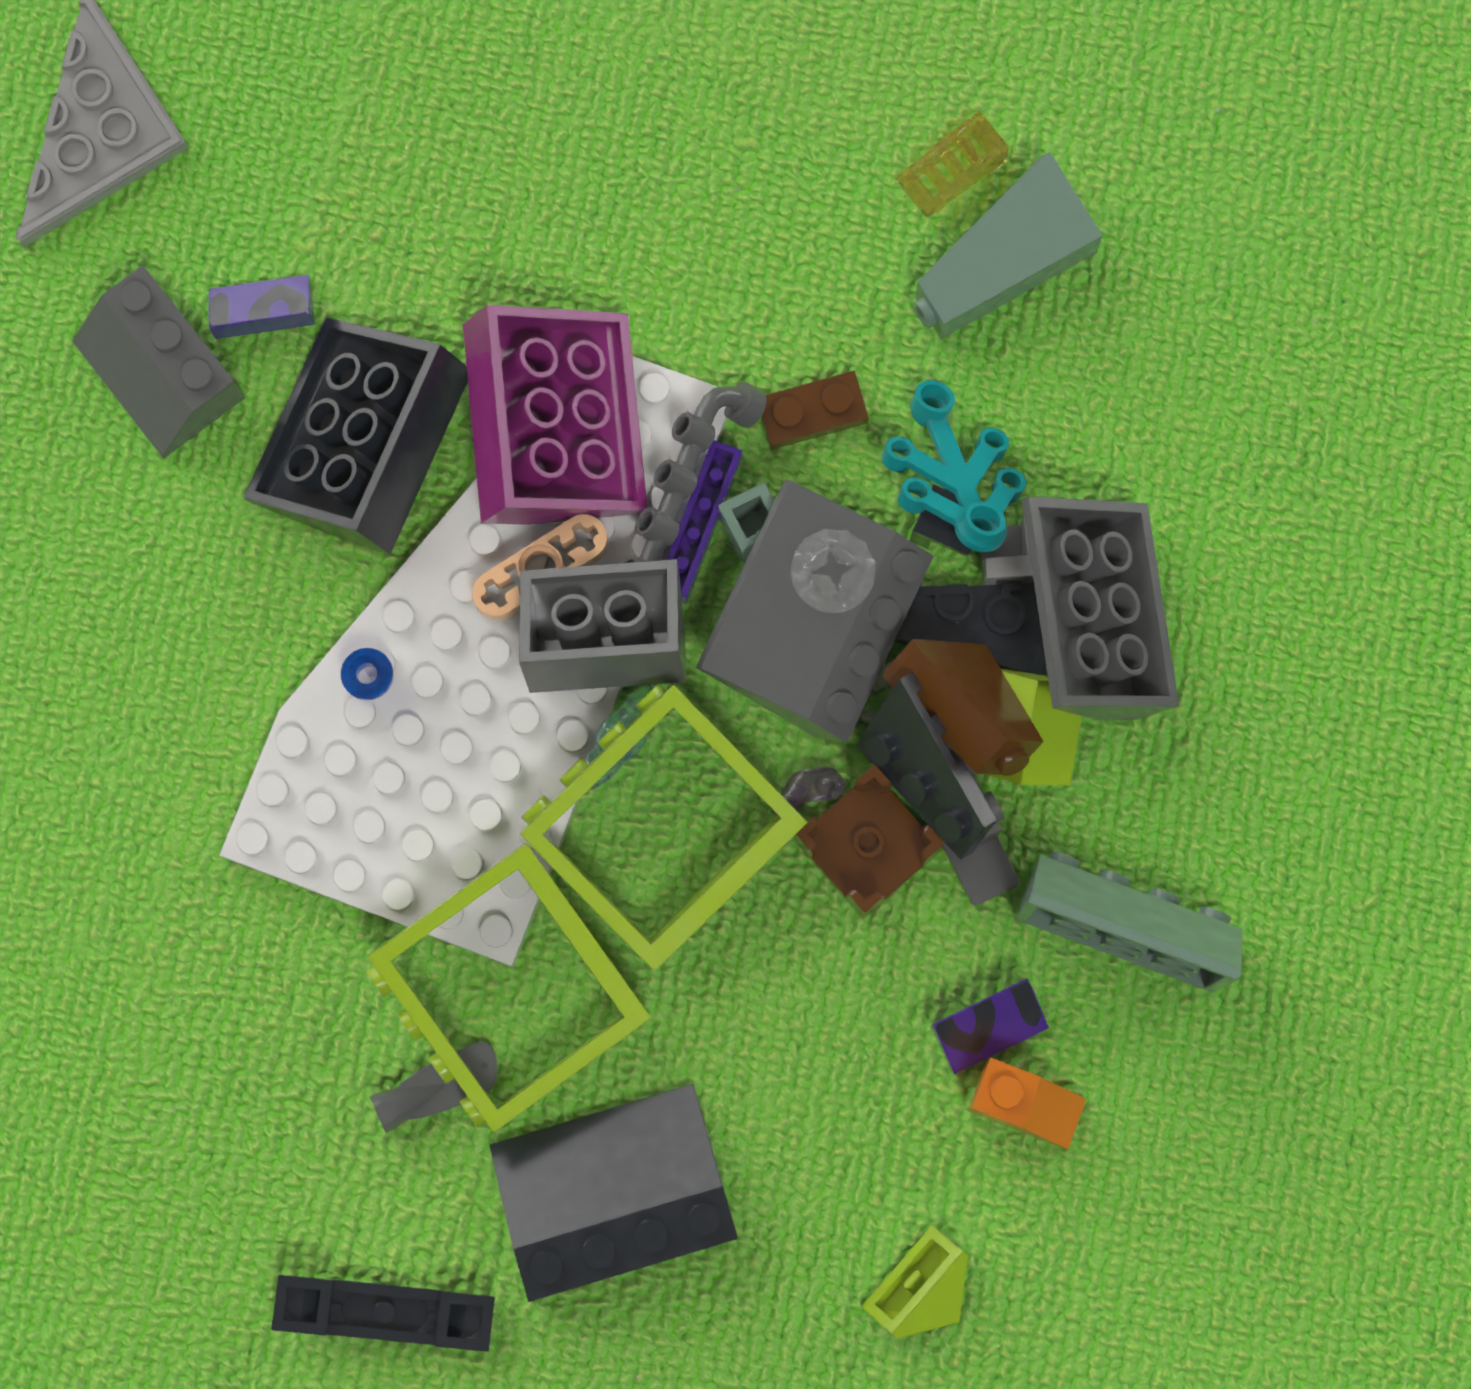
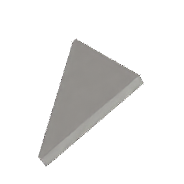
[16,0,189,248]

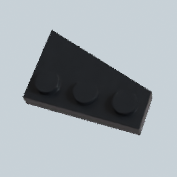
[894,581,1046,675]
[856,672,997,860]

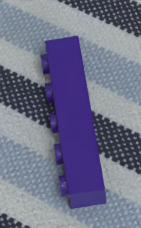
[666,440,742,605]

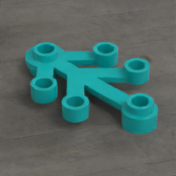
[881,380,1026,552]

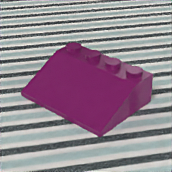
[463,305,648,525]

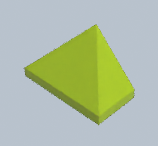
[862,1226,968,1339]

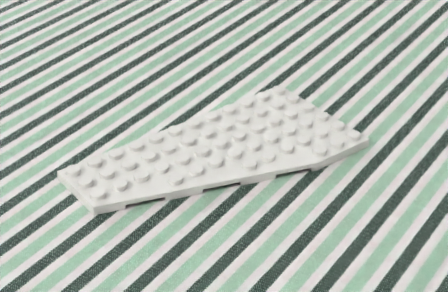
[220,356,728,968]

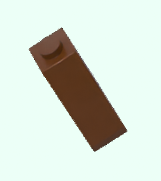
[883,639,1044,776]

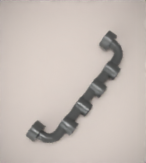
[622,382,767,563]

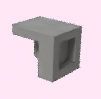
[981,516,1034,585]

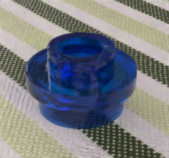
[341,648,394,701]

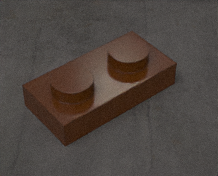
[761,370,869,450]

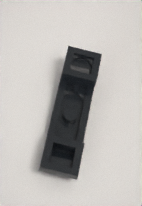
[271,1275,495,1352]

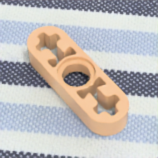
[472,514,608,621]

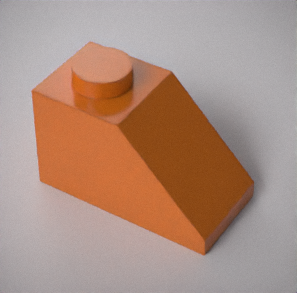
[968,1058,1086,1150]

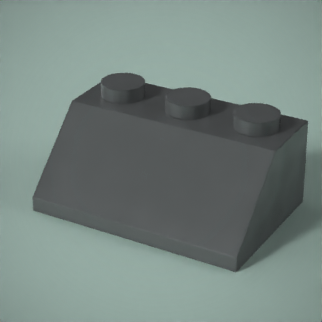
[72,265,245,459]
[519,559,686,693]

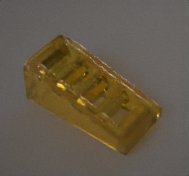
[897,111,1009,218]

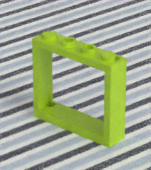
[520,683,808,971]
[366,843,651,1133]

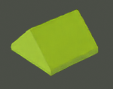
[986,668,1082,786]

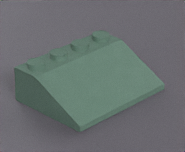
[1014,851,1242,993]

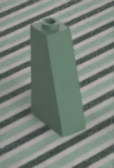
[913,152,1102,339]

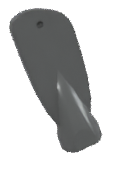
[370,1042,497,1133]

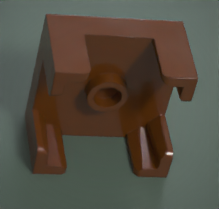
[794,765,945,919]

